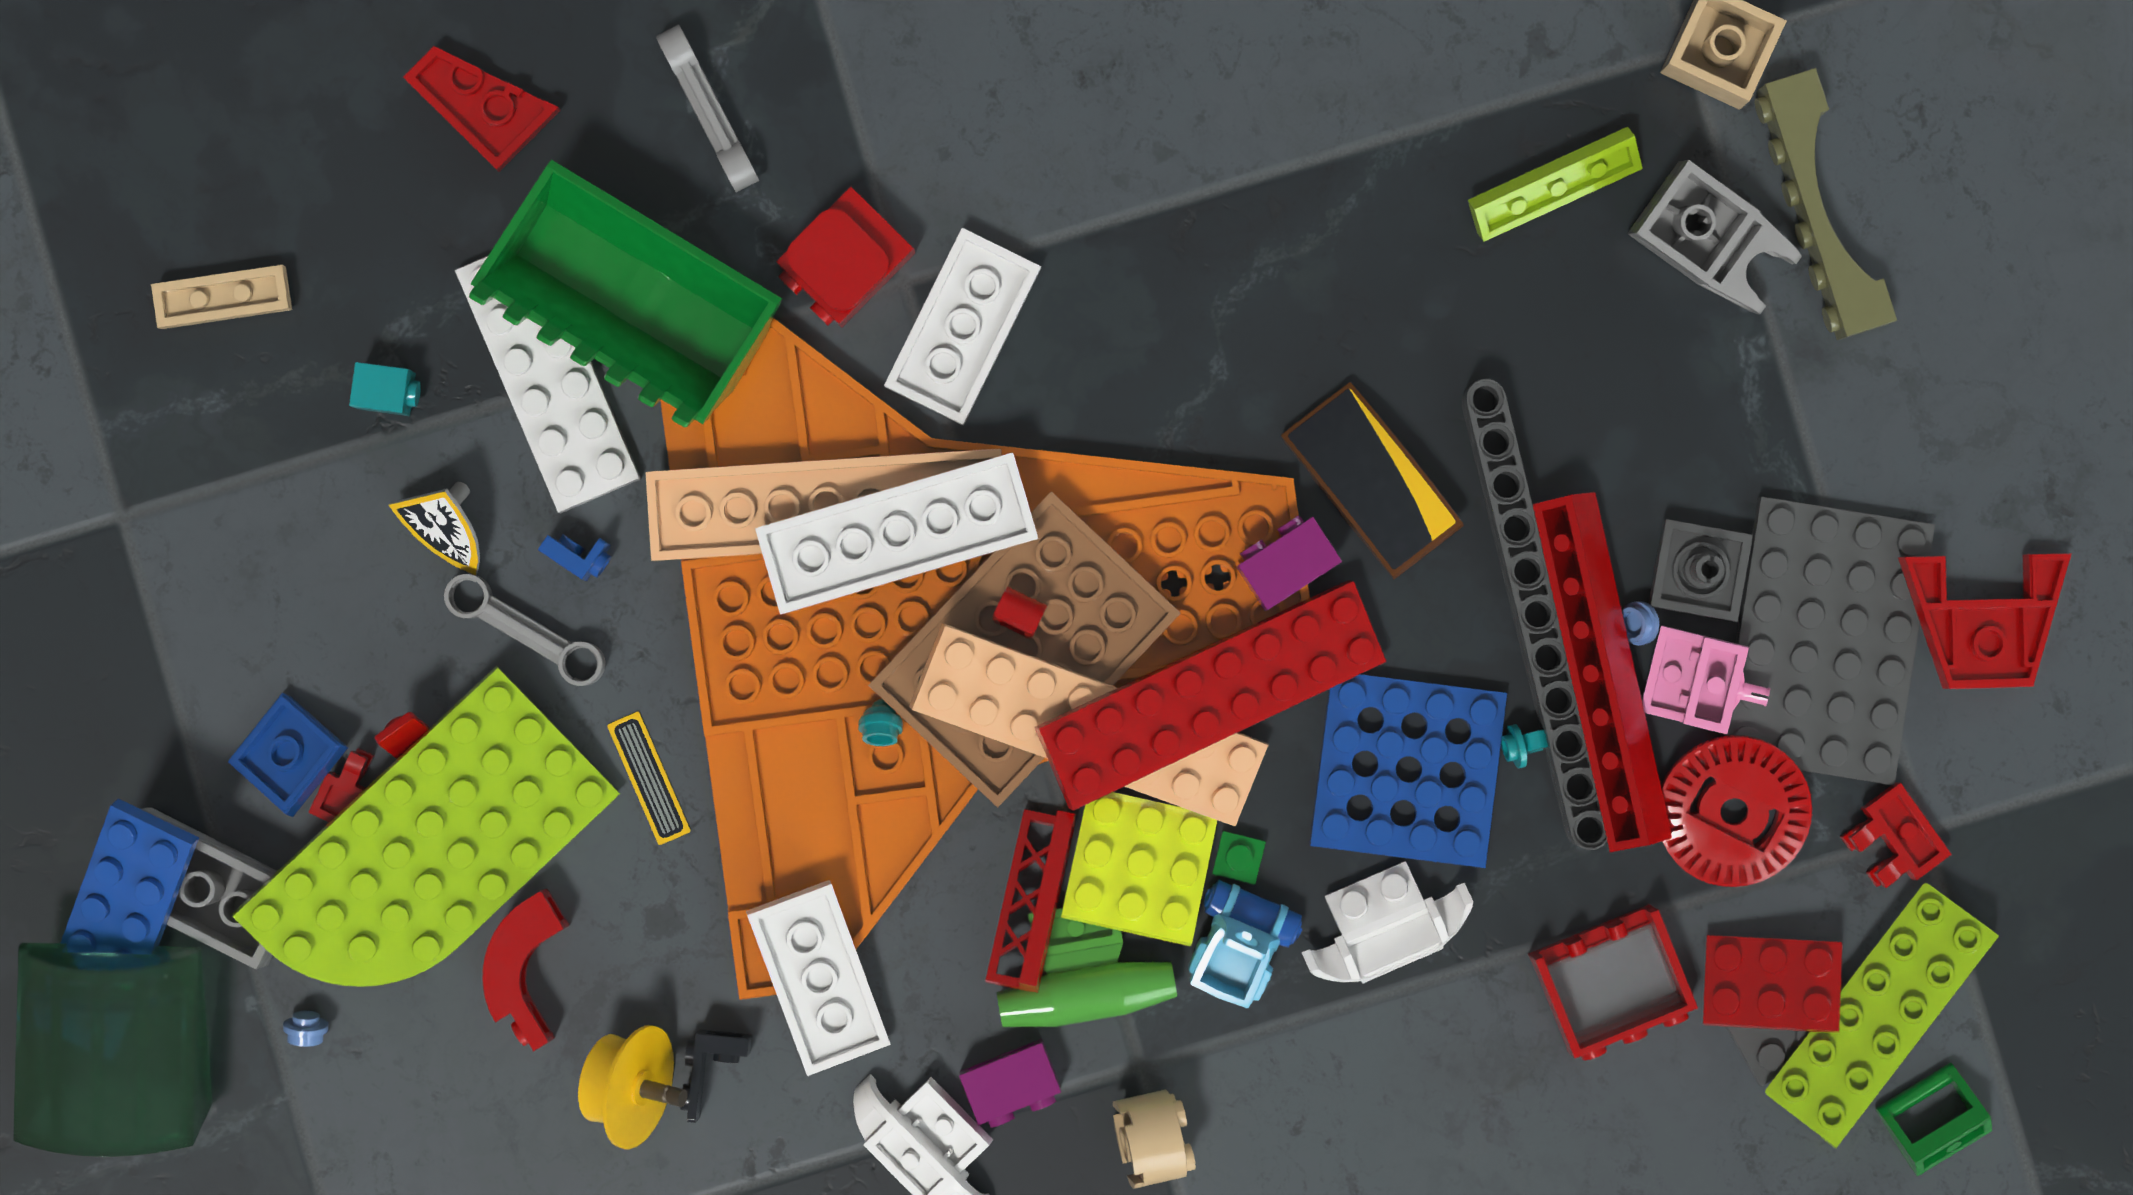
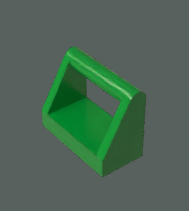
[1875,1062,1992,1177]

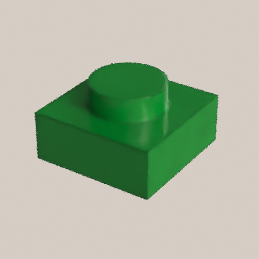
[1212,830,1266,884]

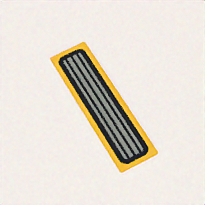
[607,712,691,845]

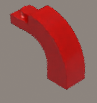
[482,888,570,1052]

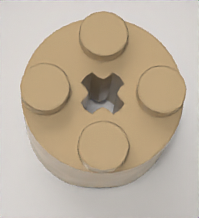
[1113,1089,1196,1189]

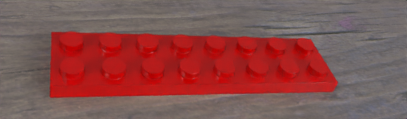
[1034,580,1387,810]

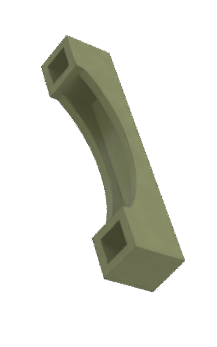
[1755,68,1897,341]

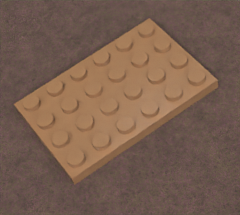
[868,491,1181,808]

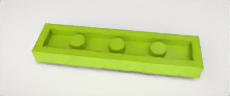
[1468,127,1643,242]

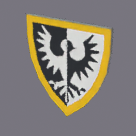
[388,482,480,575]

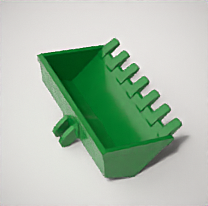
[469,160,782,427]

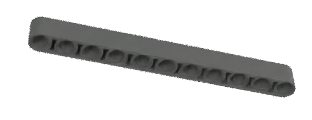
[1462,379,1607,850]

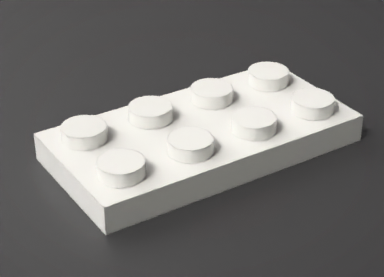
[884,228,1041,426]
[746,880,891,1076]

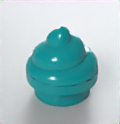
[858,698,903,746]

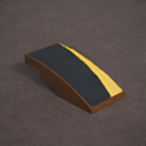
[1281,382,1464,579]

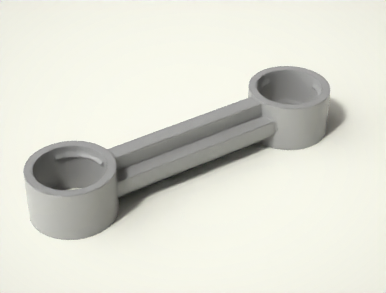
[655,24,760,193]
[444,574,606,686]

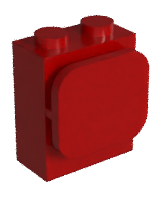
[776,187,916,328]

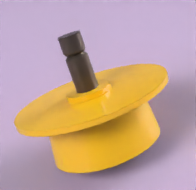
[578,1025,687,1149]

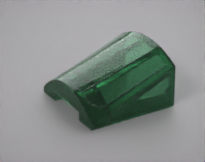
[13,942,212,1157]

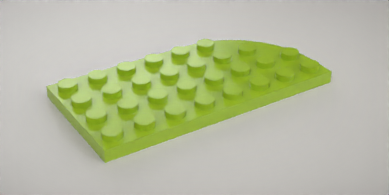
[232,666,620,987]

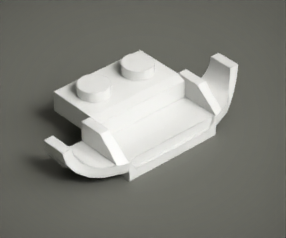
[1302,861,1473,984]
[853,1074,993,1195]

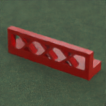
[985,809,1076,993]

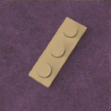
[151,265,292,329]

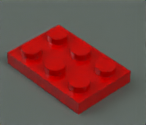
[1703,935,1843,1033]

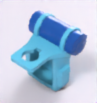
[1188,879,1302,1009]

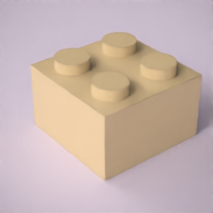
[1660,0,1787,110]

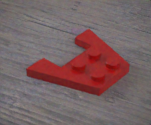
[1898,553,2072,689]

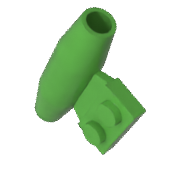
[997,908,1177,1027]

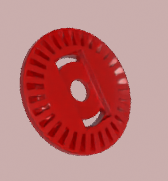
[1661,735,1812,887]

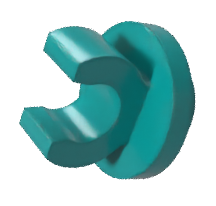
[1501,724,1548,769]

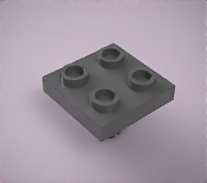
[1648,519,1753,622]

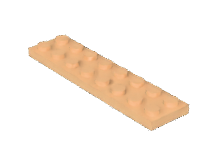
[646,449,1001,561]
[909,623,1268,826]

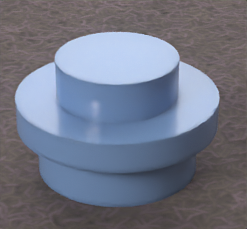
[1622,601,1659,646]
[283,1011,328,1047]

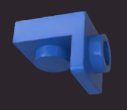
[538,534,612,581]

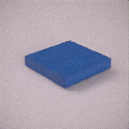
[228,693,348,817]

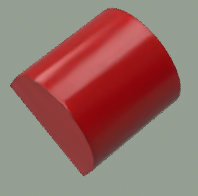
[992,586,1048,639]

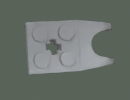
[1627,160,1802,315]

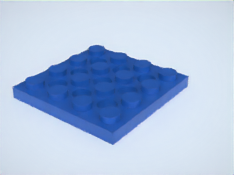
[1309,674,1507,868]

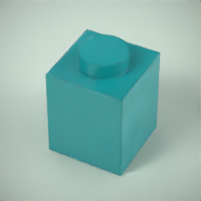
[349,362,421,416]

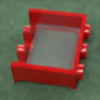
[1528,904,1698,1061]

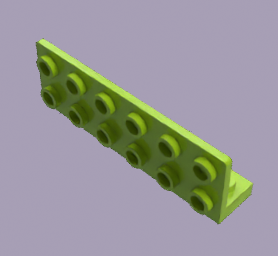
[1765,883,1999,1149]

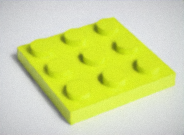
[1061,792,1217,946]

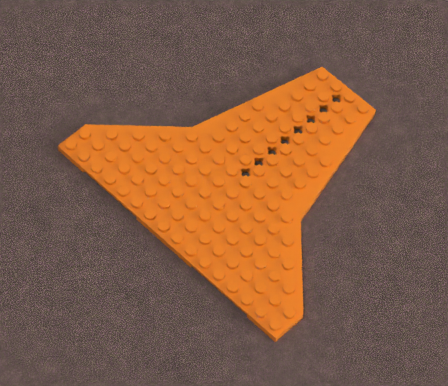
[660,318,1310,1000]

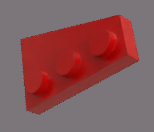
[403,46,561,172]

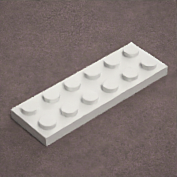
[455,256,641,513]
[755,453,1038,615]

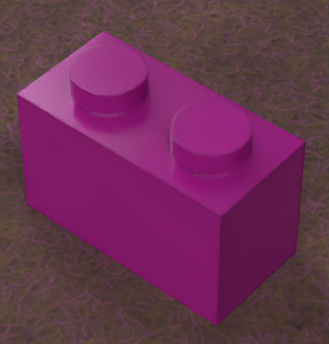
[1236,515,1342,611]
[959,1038,1061,1128]

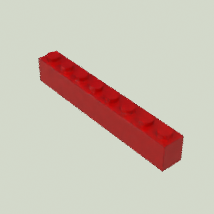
[1533,492,1672,852]

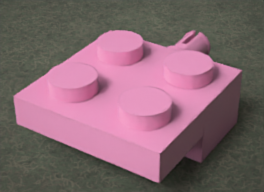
[1642,625,1771,734]

